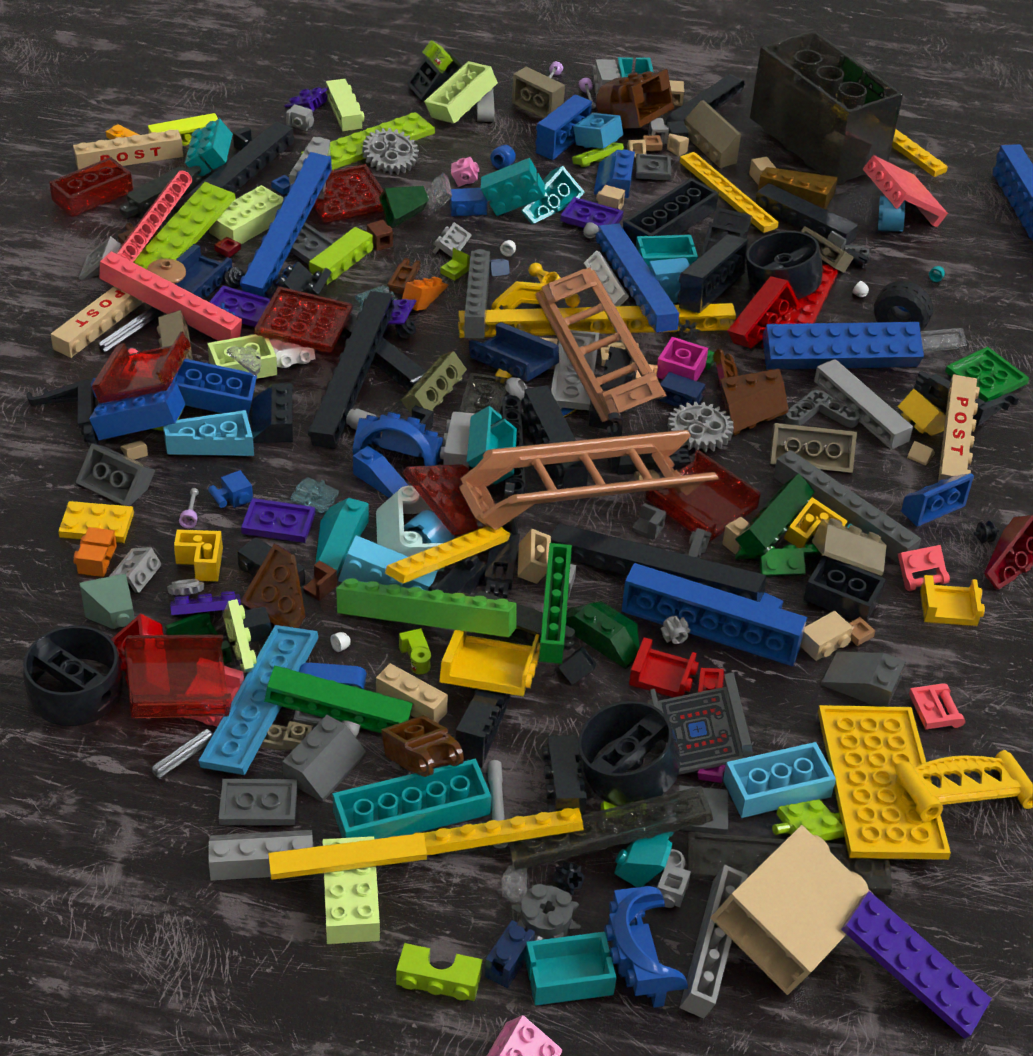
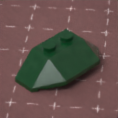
[566,601,639,669]

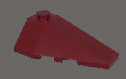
[984,515,1033,589]

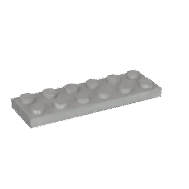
[551,330,599,410]

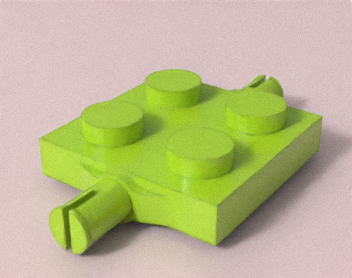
[772,799,844,841]

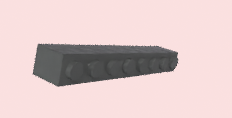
[465,249,490,339]
[774,450,921,564]

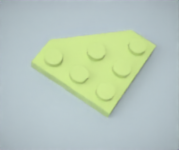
[223,599,257,673]

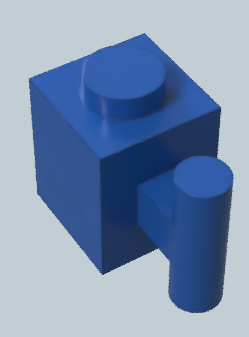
[208,470,253,508]

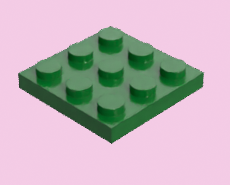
[945,347,1029,403]

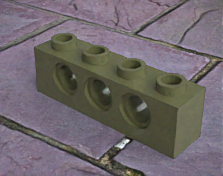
[401,351,467,415]

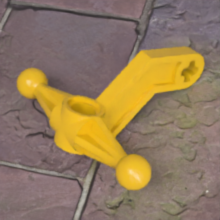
[491,263,580,310]

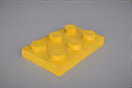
[58,501,134,543]

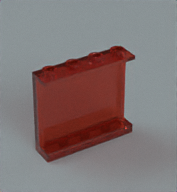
[92,331,191,403]
[645,450,761,542]
[125,635,232,718]

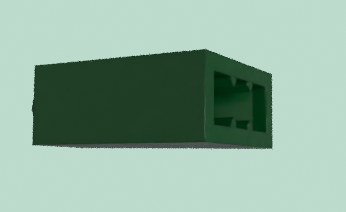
[379,186,429,228]

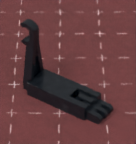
[913,371,1019,427]
[26,379,98,447]
[607,412,692,475]
[484,482,520,599]

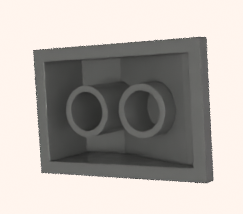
[821,652,906,707]

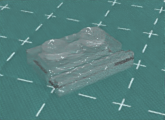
[426,173,452,213]

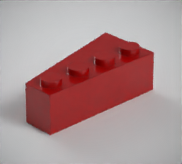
[727,276,801,348]

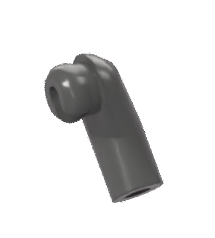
[844,245,870,257]

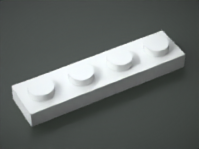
[584,250,629,306]

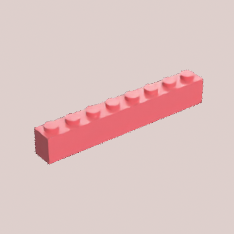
[99,251,242,341]

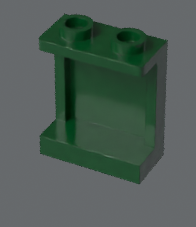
[165,612,232,678]

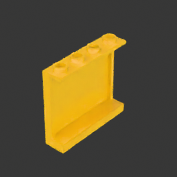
[439,630,540,697]

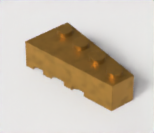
[758,167,838,209]

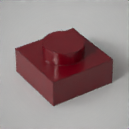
[214,236,241,258]

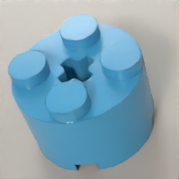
[878,195,905,232]
[404,510,455,544]

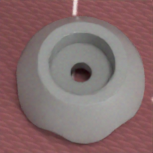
[505,377,527,401]

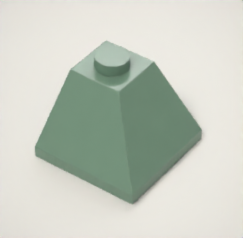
[80,573,134,629]

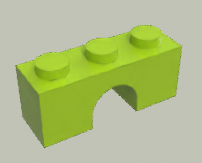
[396,943,482,1001]

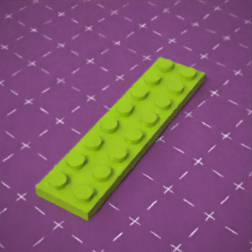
[301,112,435,170]
[133,182,236,269]

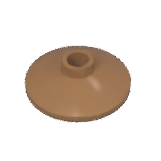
[147,258,186,284]

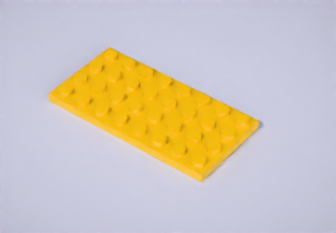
[818,705,951,860]

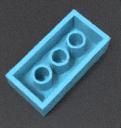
[723,742,836,818]

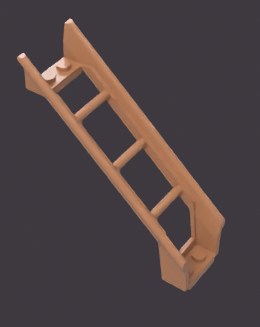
[535,267,667,422]
[459,430,719,530]

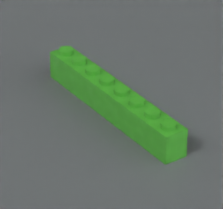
[336,578,517,637]

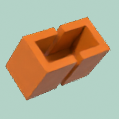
[74,527,117,577]

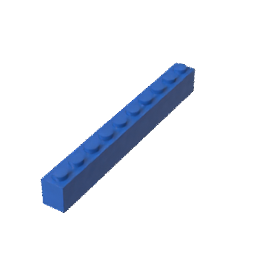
[240,152,332,297]
[596,223,679,332]

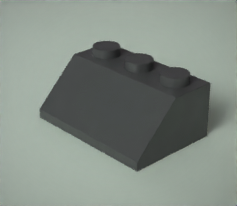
[76,444,155,506]
[282,715,366,802]

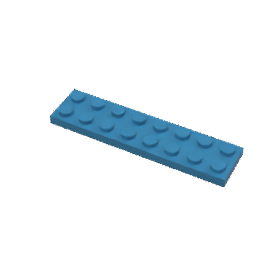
[199,625,319,775]

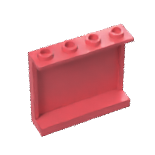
[863,155,948,227]

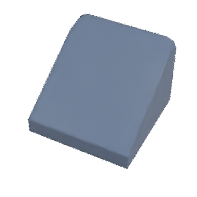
[490,259,510,276]

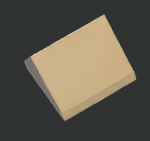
[627,140,646,158]
[907,441,935,466]

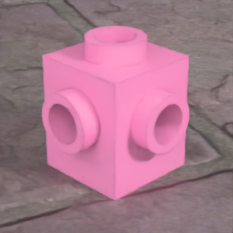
[451,156,479,187]

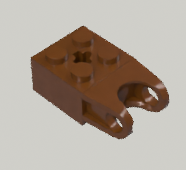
[381,715,464,777]

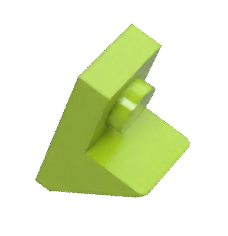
[440,247,471,281]

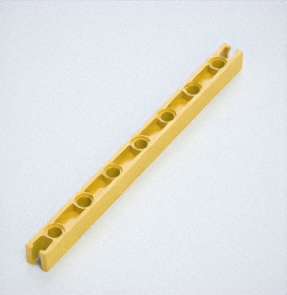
[458,303,736,338]

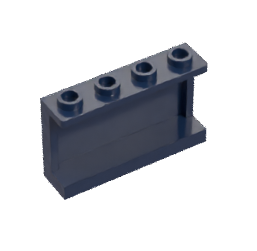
[175,244,233,299]
[469,322,559,382]

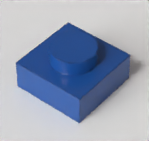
[271,175,290,195]

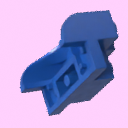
[353,412,444,478]
[604,886,688,1007]

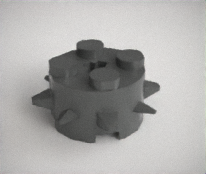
[512,884,581,941]

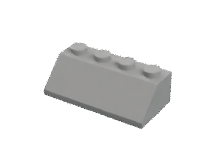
[209,830,313,881]

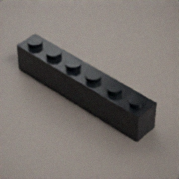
[755,183,858,245]

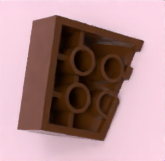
[720,369,789,436]

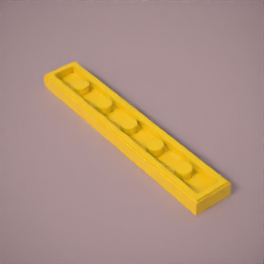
[268,833,427,880]

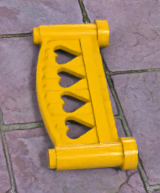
[895,750,1033,821]

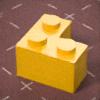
[784,497,848,548]
[174,530,223,581]

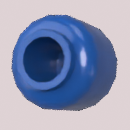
[490,145,516,169]

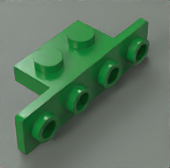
[735,544,822,577]

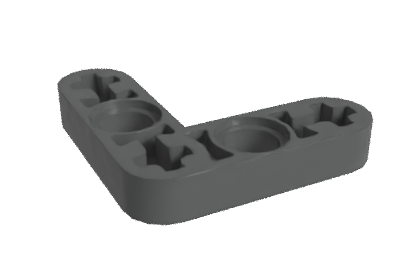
[785,390,860,428]

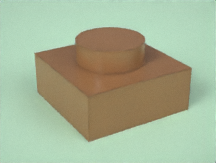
[643,135,663,152]
[849,617,875,646]

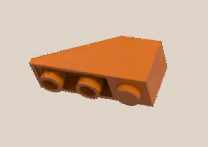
[402,277,448,311]

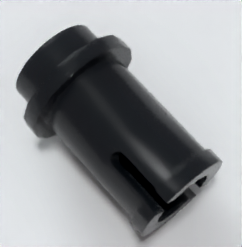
[846,248,868,268]

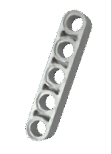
[476,88,495,122]

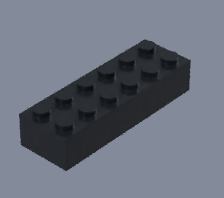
[623,178,719,247]
[678,234,748,313]
[521,385,588,489]

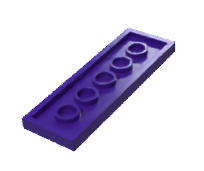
[841,891,992,1039]

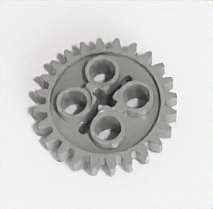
[362,128,419,175]
[667,402,734,452]

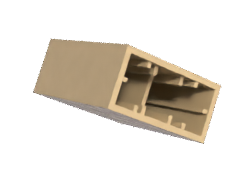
[710,825,872,995]

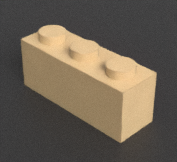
[376,663,448,723]

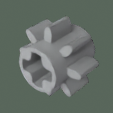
[661,616,690,644]

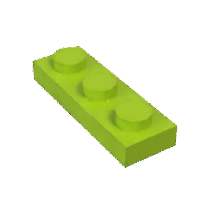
[572,142,624,167]

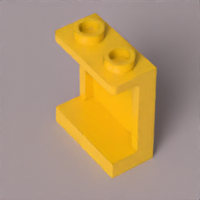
[920,575,985,626]

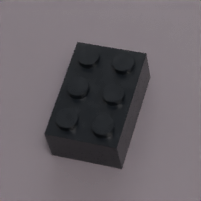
[804,556,886,623]

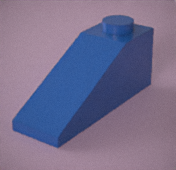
[353,446,409,498]

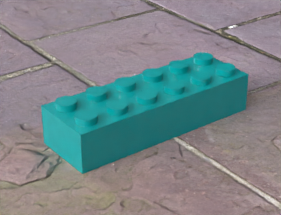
[332,759,491,839]

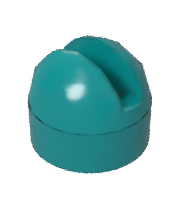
[929,266,945,282]

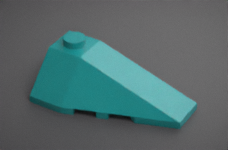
[521,166,585,224]
[315,498,369,575]
[614,799,678,887]

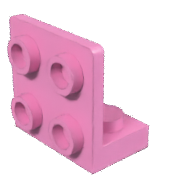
[487,1015,562,1056]

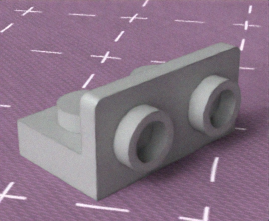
[433,222,472,257]
[109,547,161,593]

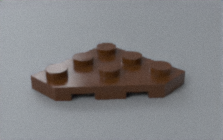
[241,543,306,628]

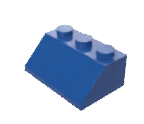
[594,149,635,198]
[901,473,974,527]

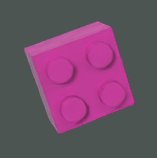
[657,337,708,381]

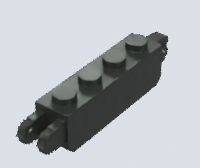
[119,166,202,218]
[463,590,575,650]

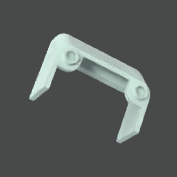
[376,485,444,571]

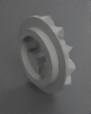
[167,579,204,595]

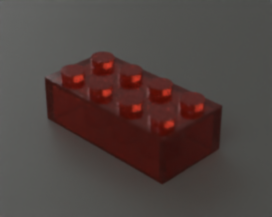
[49,157,133,217]

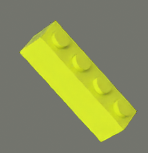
[148,113,218,146]

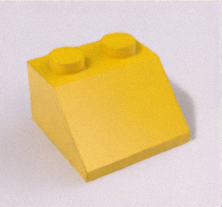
[898,389,946,436]

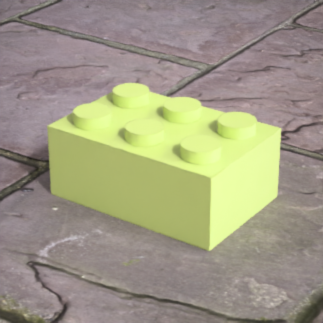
[208,332,277,379]

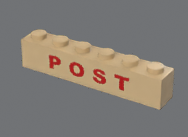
[73,130,183,173]
[51,286,143,358]
[938,375,980,482]

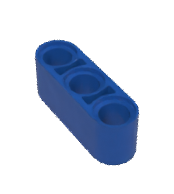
[299,663,367,689]

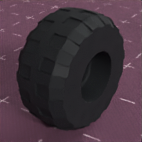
[873,281,933,333]

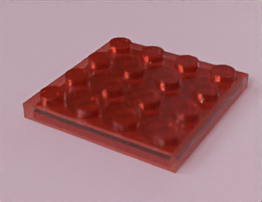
[314,164,383,223]
[254,286,353,353]
[403,464,494,535]

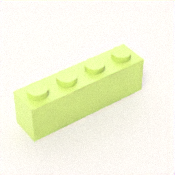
[326,79,364,131]

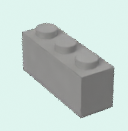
[440,411,474,471]

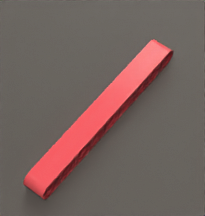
[116,170,192,262]

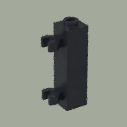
[428,555,486,594]

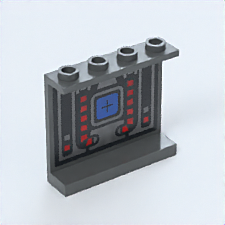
[648,672,753,775]

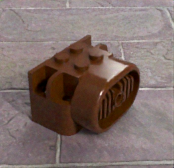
[596,69,674,129]

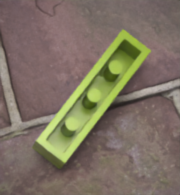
[309,227,373,285]

